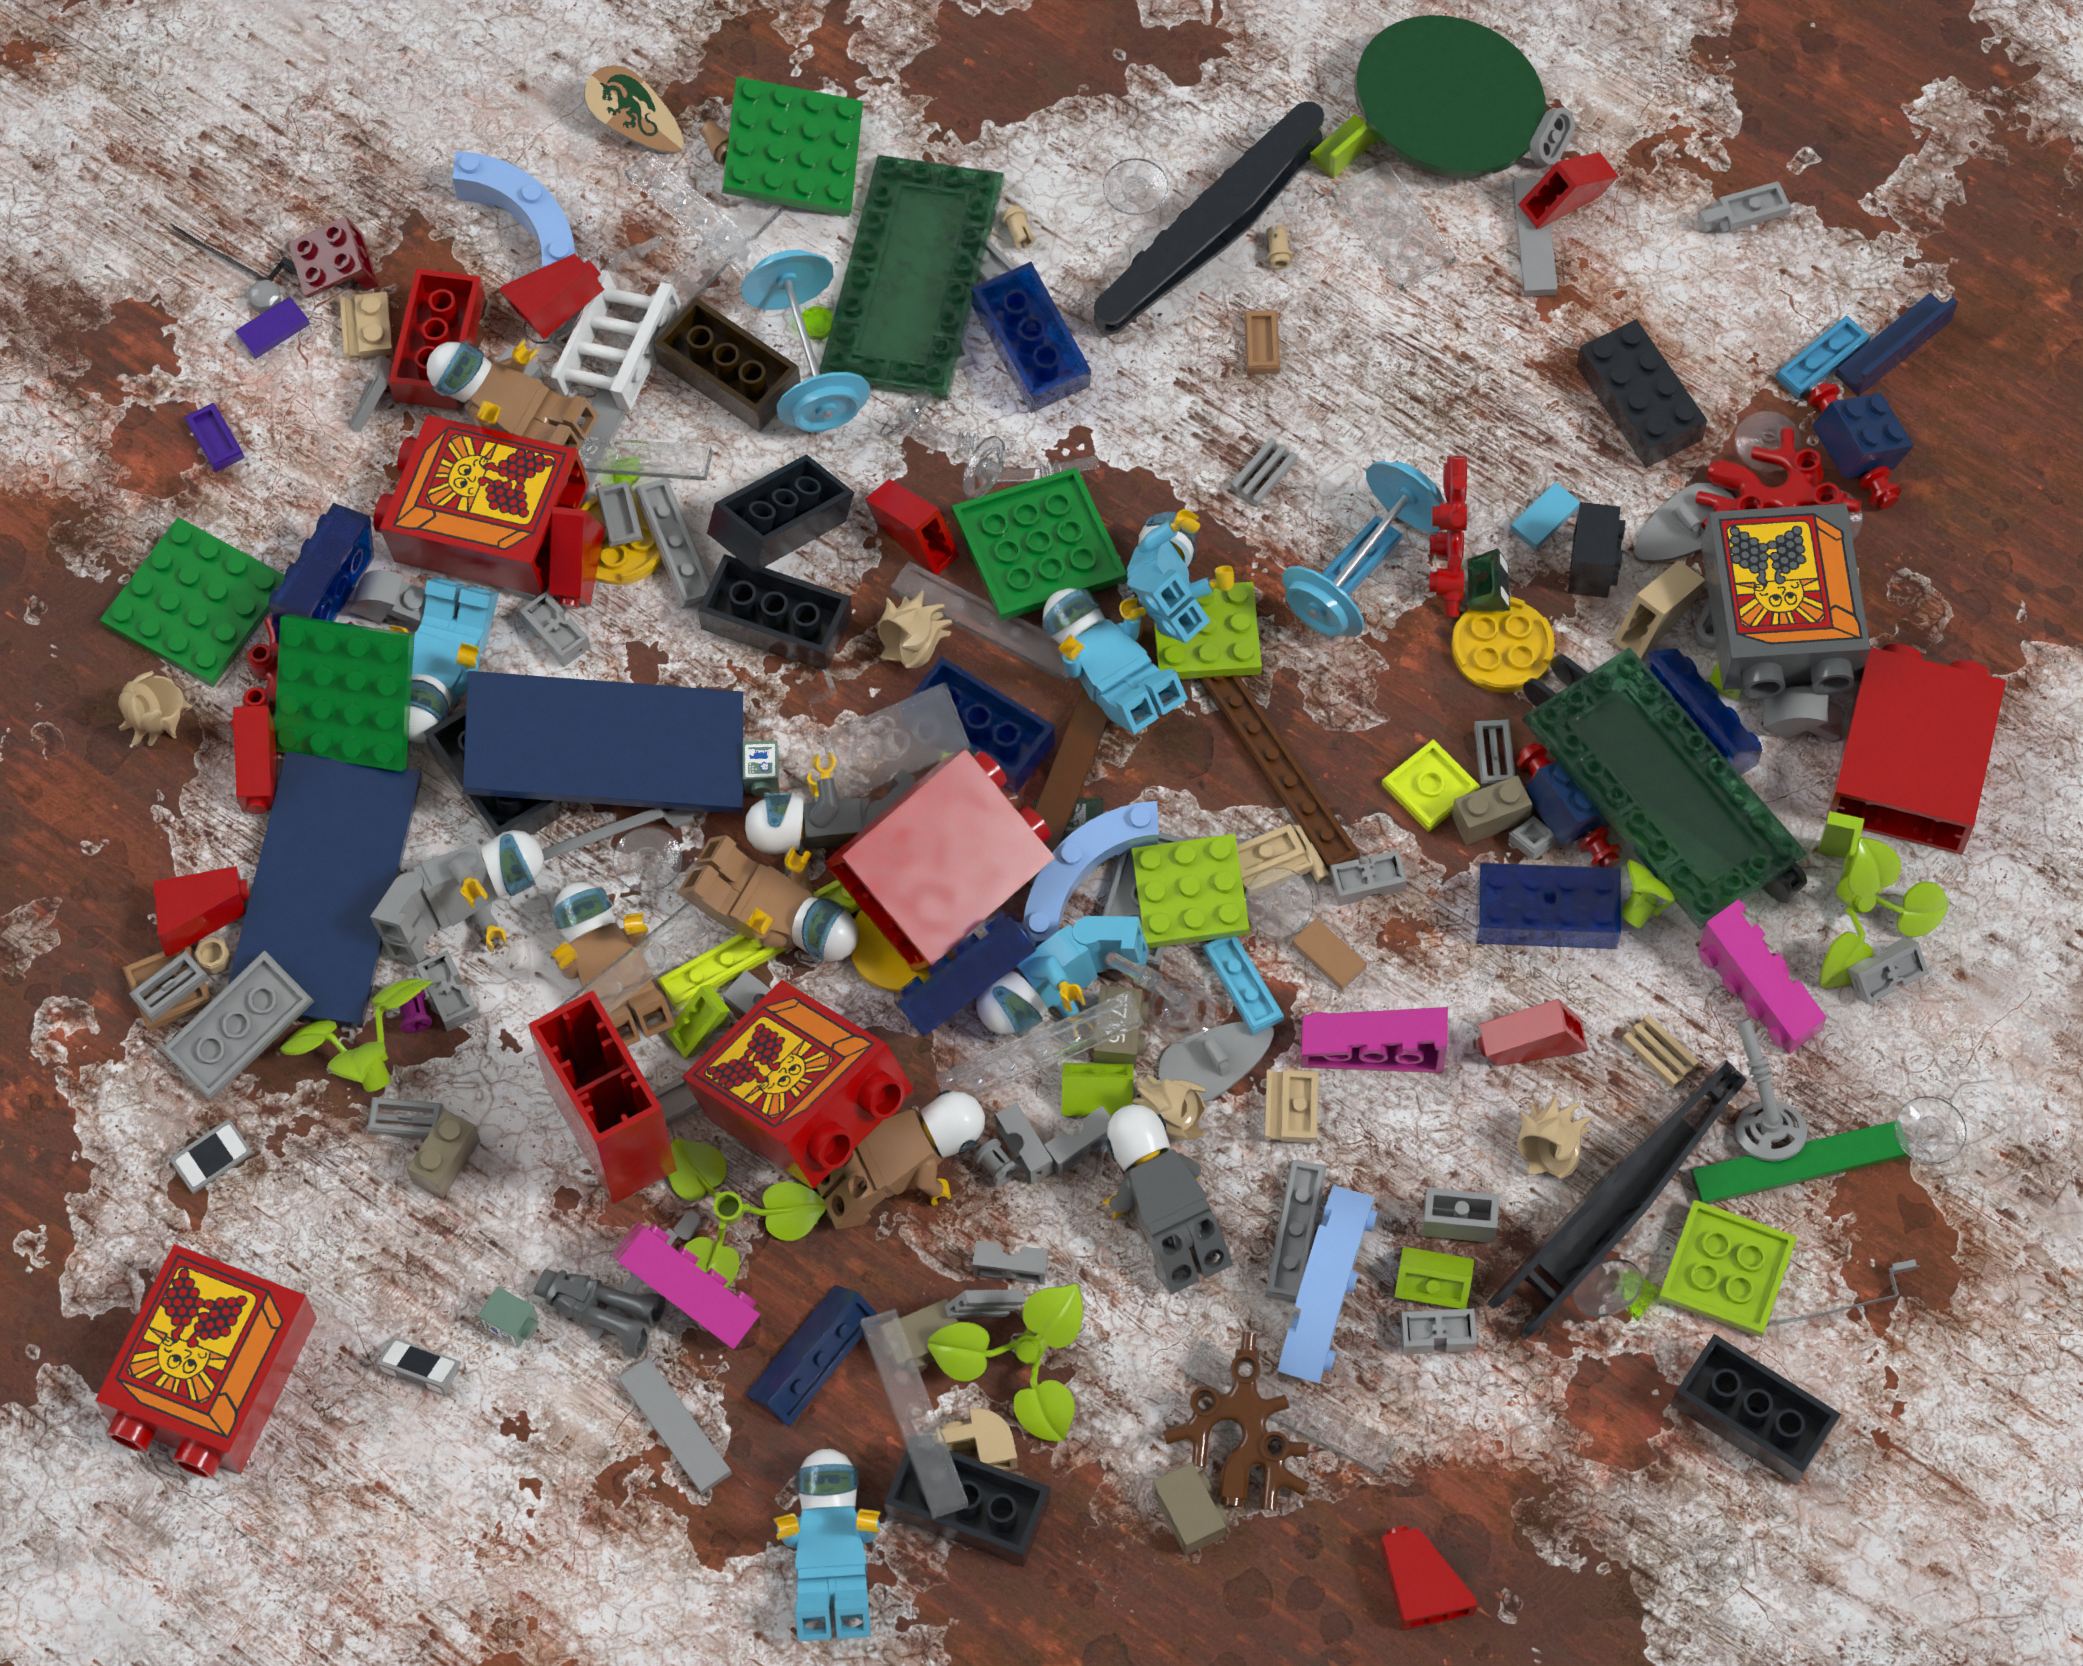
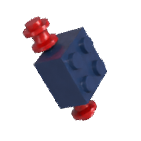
[1808,383,1914,509]
[1517,743,1630,871]

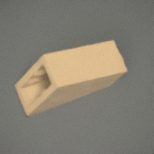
[1613,560,1706,662]

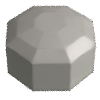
[248,280,281,314]

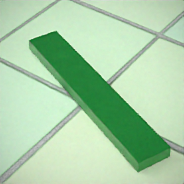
[1691,1120,1909,1204]

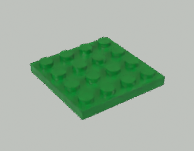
[721,76,863,217]
[951,467,1127,621]
[100,517,291,687]
[275,614,415,771]

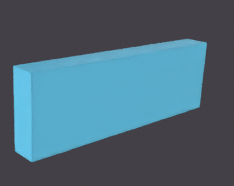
[1202,936,1284,1036]

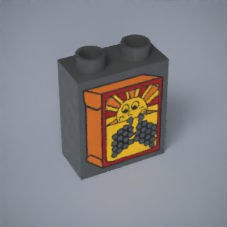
[1701,503,1871,699]

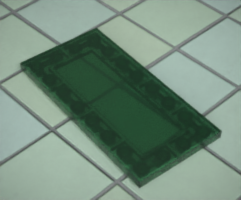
[819,155,1005,400]
[1522,647,1808,930]

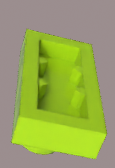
[665,984,730,1059]

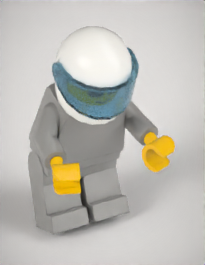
[370,830,544,965]

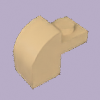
[936,1408,1018,1471]

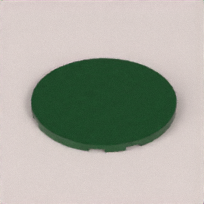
[1354,15,1546,178]

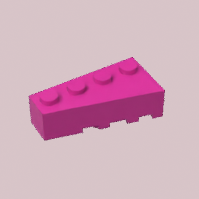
[1698,899,1827,1054]
[1300,1007,1448,1073]
[611,1221,760,1350]

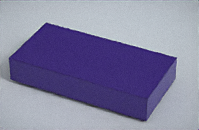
[235,297,310,359]
[184,402,245,473]

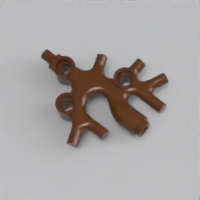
[1163,1332,1310,1511]

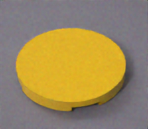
[580,494,663,585]
[1451,597,1555,693]
[850,910,954,994]

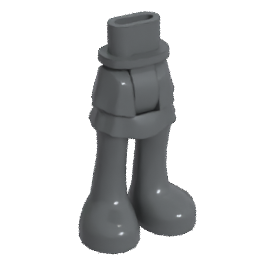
[534,1268,666,1359]

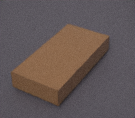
[1244,310,1280,374]
[1292,918,1367,991]

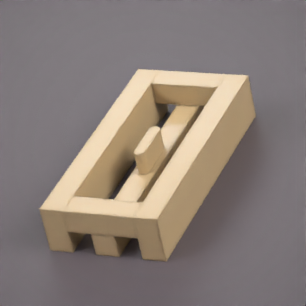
[1622,1014,1699,1089]

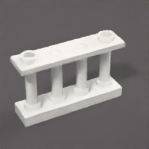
[551,270,681,411]

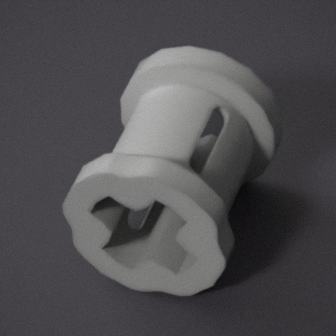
[973,1138,1020,1186]

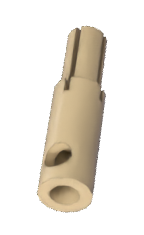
[1293,825,1330,883]

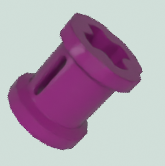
[399,990,432,1033]

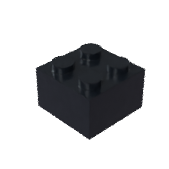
[1567,502,1626,598]

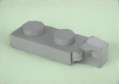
[1697,181,1792,233]

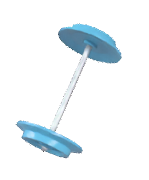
[741,250,870,432]
[1282,461,1444,637]

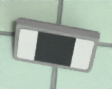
[170,1119,253,1194]
[377,1337,461,1396]

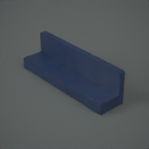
[1835,293,1958,396]
[746,1285,879,1427]

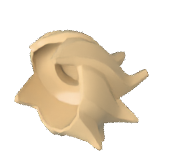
[878,590,952,669]
[118,671,193,746]
[1131,1075,1208,1141]
[1517,1095,1592,1179]

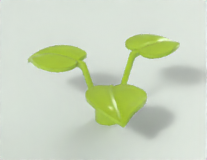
[1611,821,1734,929]
[1819,837,1949,988]
[279,978,434,1092]
[669,1138,827,1288]
[927,1283,1083,1442]

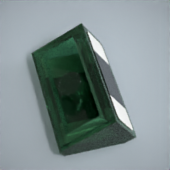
[1467,548,1510,612]

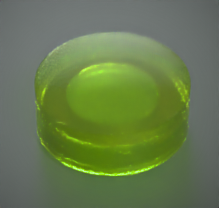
[802,306,834,340]

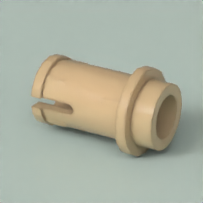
[1002,206,1035,249]
[1266,225,1293,269]

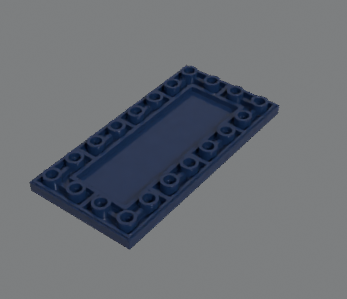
[462,671,743,814]
[227,752,422,1028]

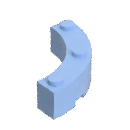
[452,151,576,268]
[1022,801,1159,952]
[1277,1185,1378,1384]

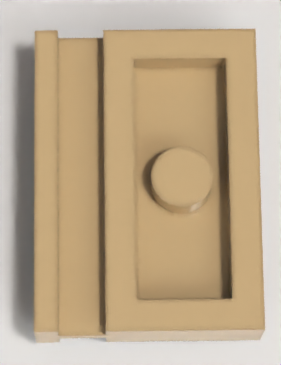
[340,292,393,360]
[1237,824,1312,897]
[1265,1069,1319,1143]

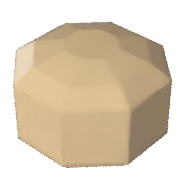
[194,937,231,974]

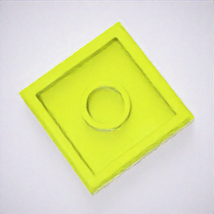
[1382,739,1480,832]

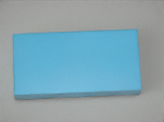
[1510,482,1580,551]

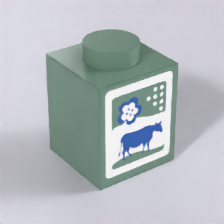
[743,740,780,797]
[478,1286,539,1348]

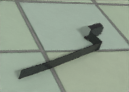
[171,223,298,282]

